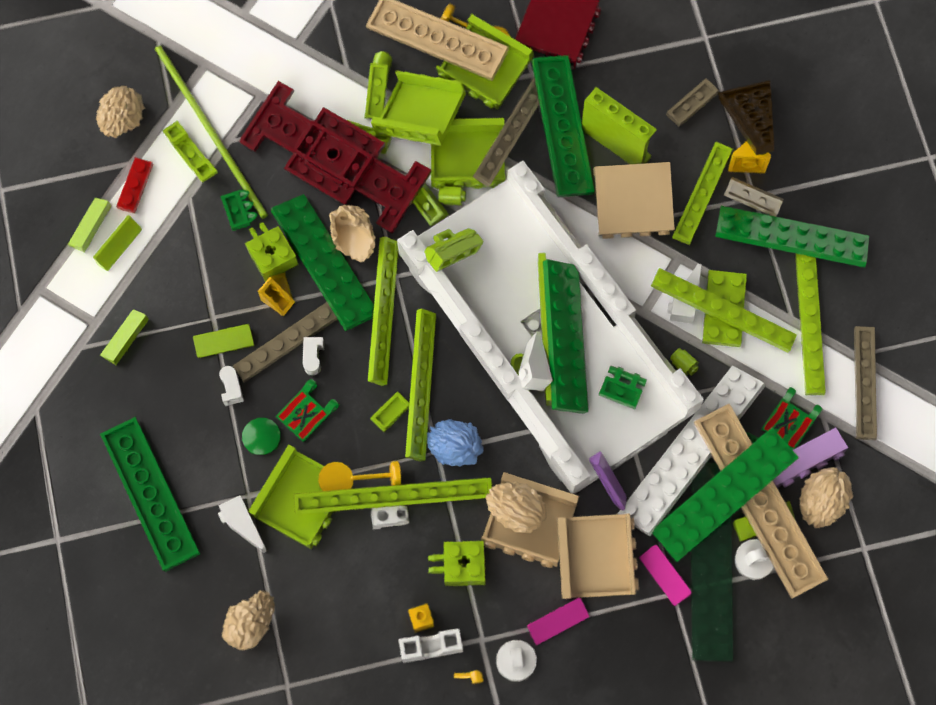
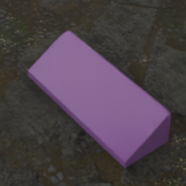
[589,451,627,511]

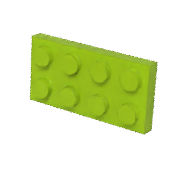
[702,270,746,347]

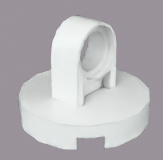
[734,539,774,580]
[496,640,536,681]

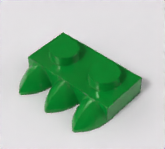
[220,190,257,231]

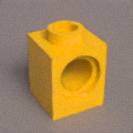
[408,604,434,633]

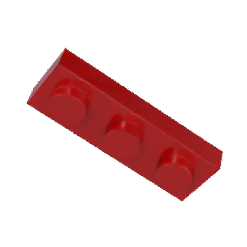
[116,157,153,214]

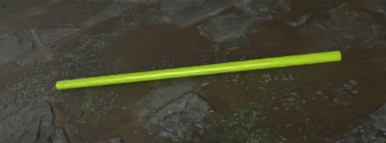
[155,45,268,219]

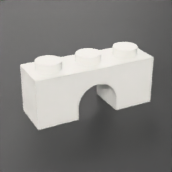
[399,628,463,663]

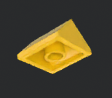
[728,141,771,173]

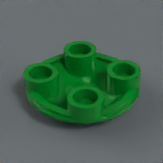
[242,418,280,455]

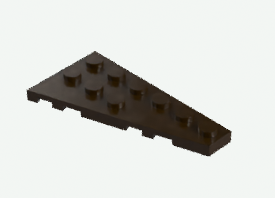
[718,80,774,155]

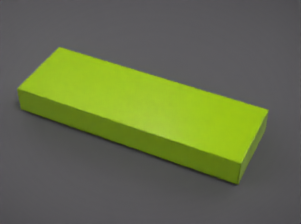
[364,63,389,119]

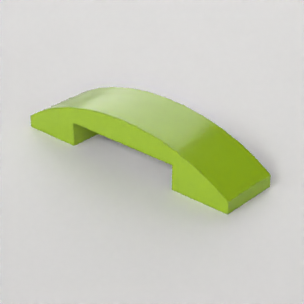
[162,121,218,183]

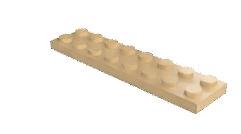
[366,0,509,81]

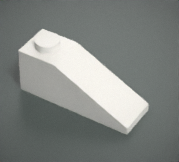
[667,264,701,324]
[519,332,553,391]
[218,495,267,553]

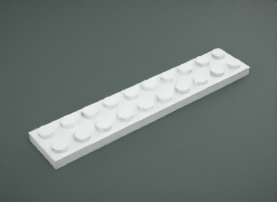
[617,365,765,536]

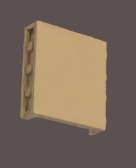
[593,162,675,239]
[481,472,579,568]
[557,514,639,599]

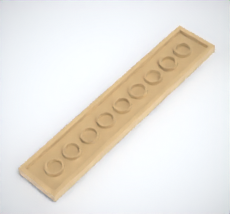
[694,404,828,598]

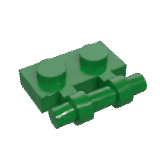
[599,366,647,409]

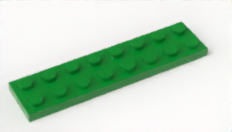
[532,56,595,198]
[271,194,374,331]
[715,206,869,267]
[543,259,589,414]
[100,417,200,572]
[652,427,799,562]

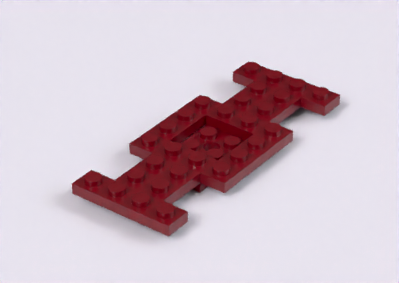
[239,80,432,234]

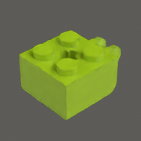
[245,222,298,282]
[428,541,485,586]

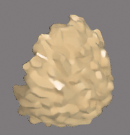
[96,86,145,138]
[329,205,376,262]
[799,467,854,528]
[485,481,546,533]
[222,590,275,650]

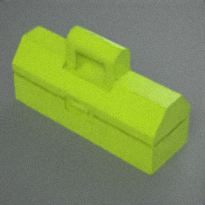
[424,228,484,272]

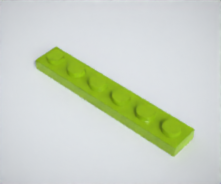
[672,142,733,245]

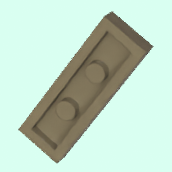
[666,79,719,127]
[724,177,784,217]

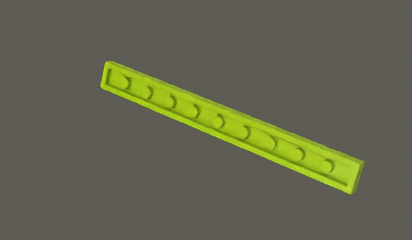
[294,477,492,514]

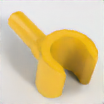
[454,671,483,684]

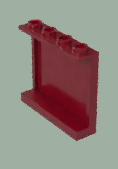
[515,0,601,69]

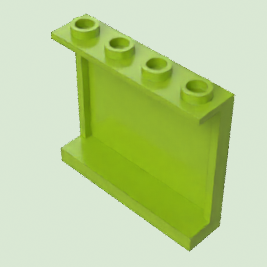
[436,14,534,109]
[371,71,466,146]
[582,87,657,164]
[431,118,505,189]
[248,445,337,549]

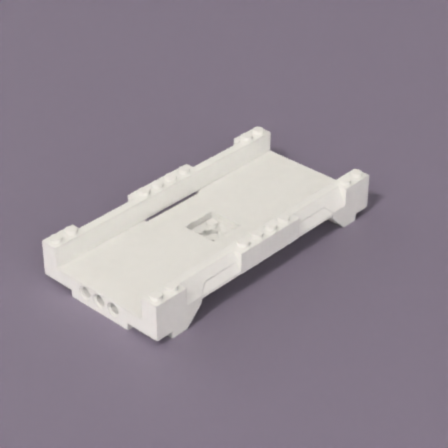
[397,161,704,495]

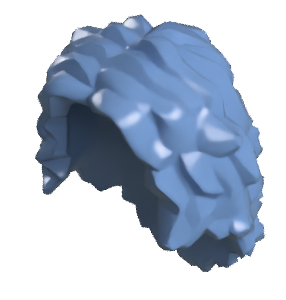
[427,419,484,467]

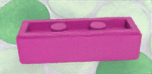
[639,544,692,607]
[527,597,589,646]

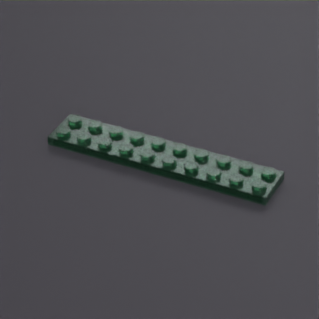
[691,463,733,662]

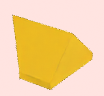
[258,272,295,316]

